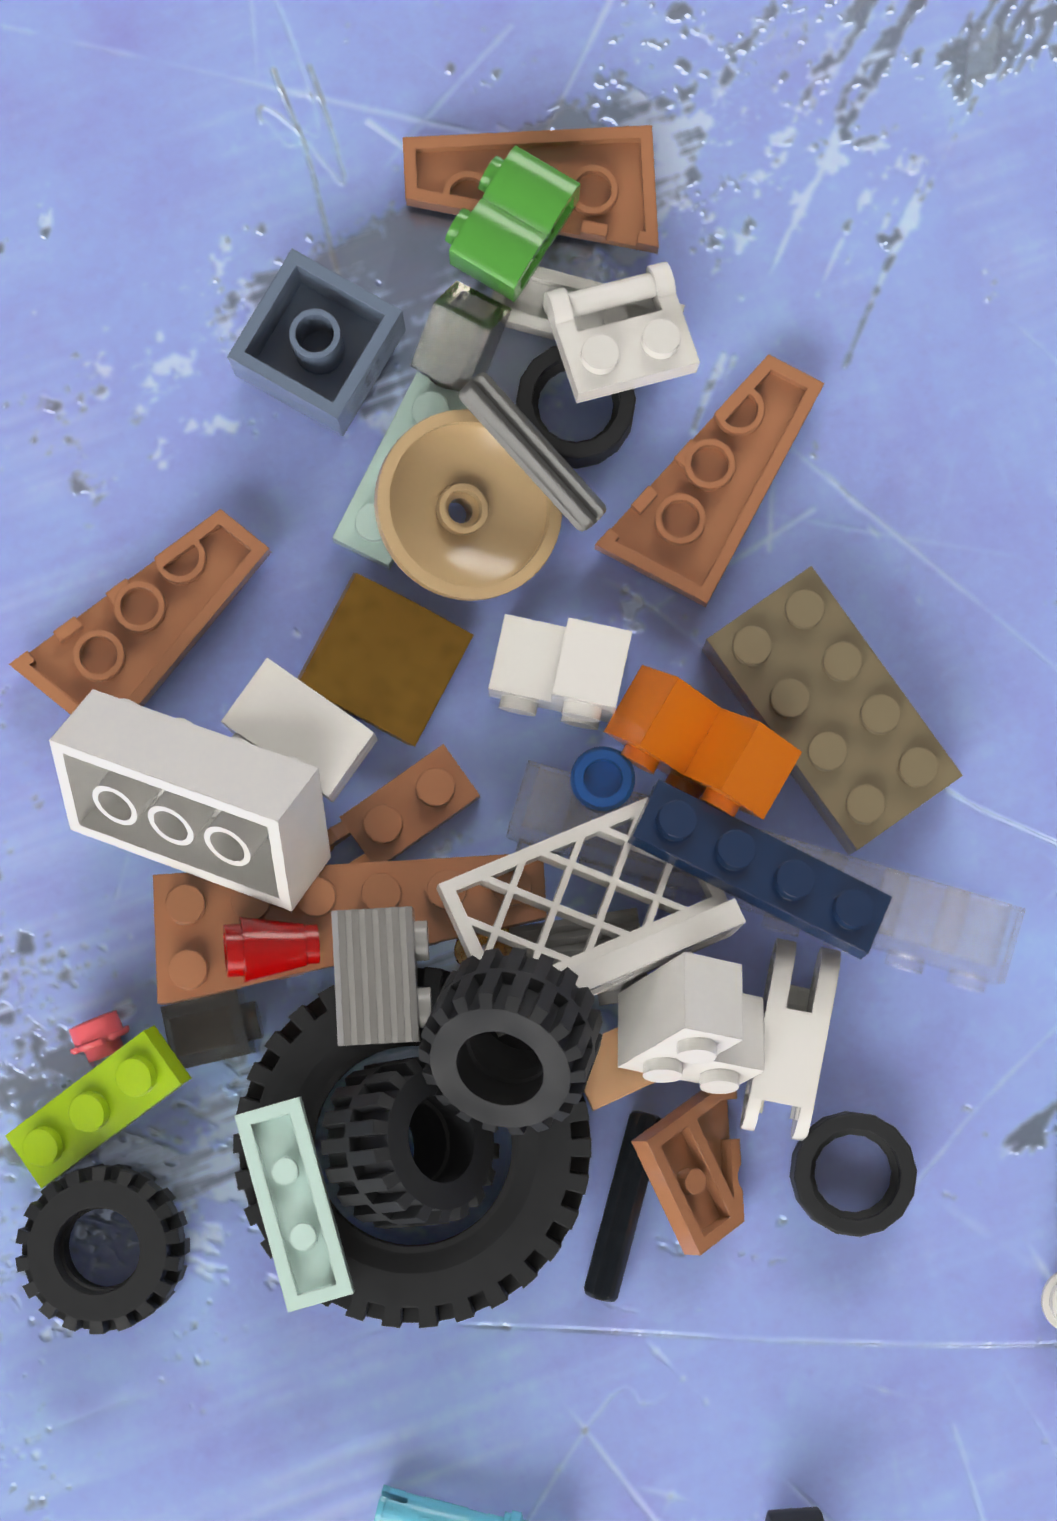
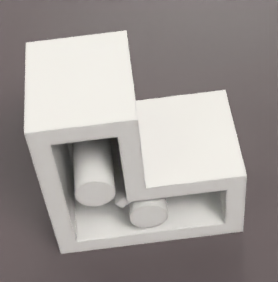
[488,614,633,730]
[221,658,378,802]
[618,952,765,1094]

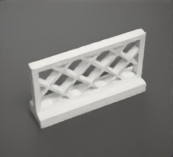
[436,786,746,1037]

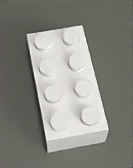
[49,689,331,911]

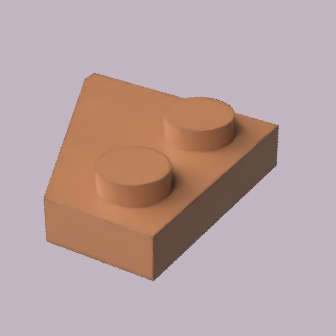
[631,1090,745,1256]

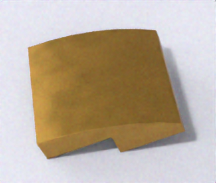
[297,573,474,747]

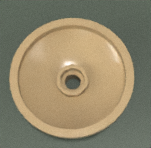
[374,409,562,601]

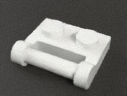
[544,261,700,404]

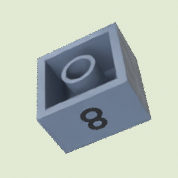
[227,248,406,436]

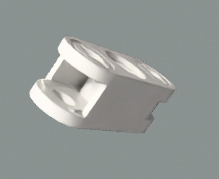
[740,938,841,1141]

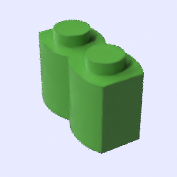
[445,145,581,302]

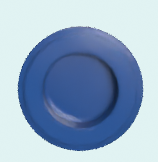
[570,746,635,813]

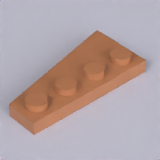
[403,125,659,254]
[594,354,824,607]
[9,509,272,715]

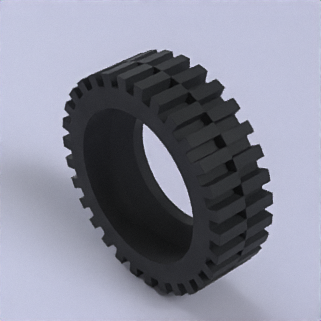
[233,967,591,1328]

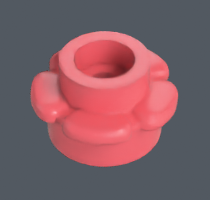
[68,1010,130,1063]

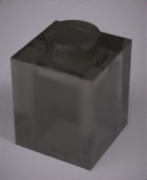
[410,280,512,391]
[160,990,264,1069]

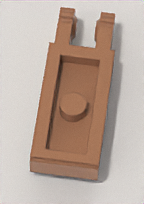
[327,744,481,863]

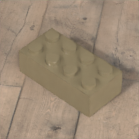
[702,566,963,855]

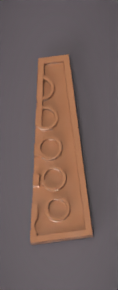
[153,854,547,1005]

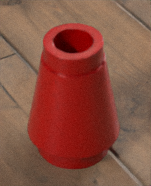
[223,917,320,983]

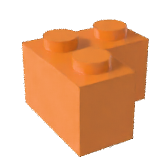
[603,665,802,820]

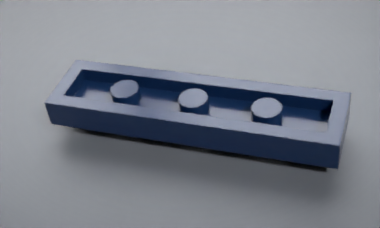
[627,780,892,959]

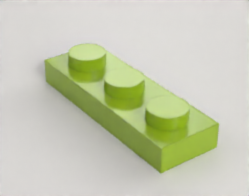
[5,1025,192,1189]

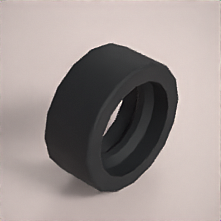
[516,345,636,469]
[789,1111,917,1237]

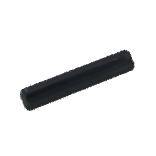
[584,1110,662,1302]

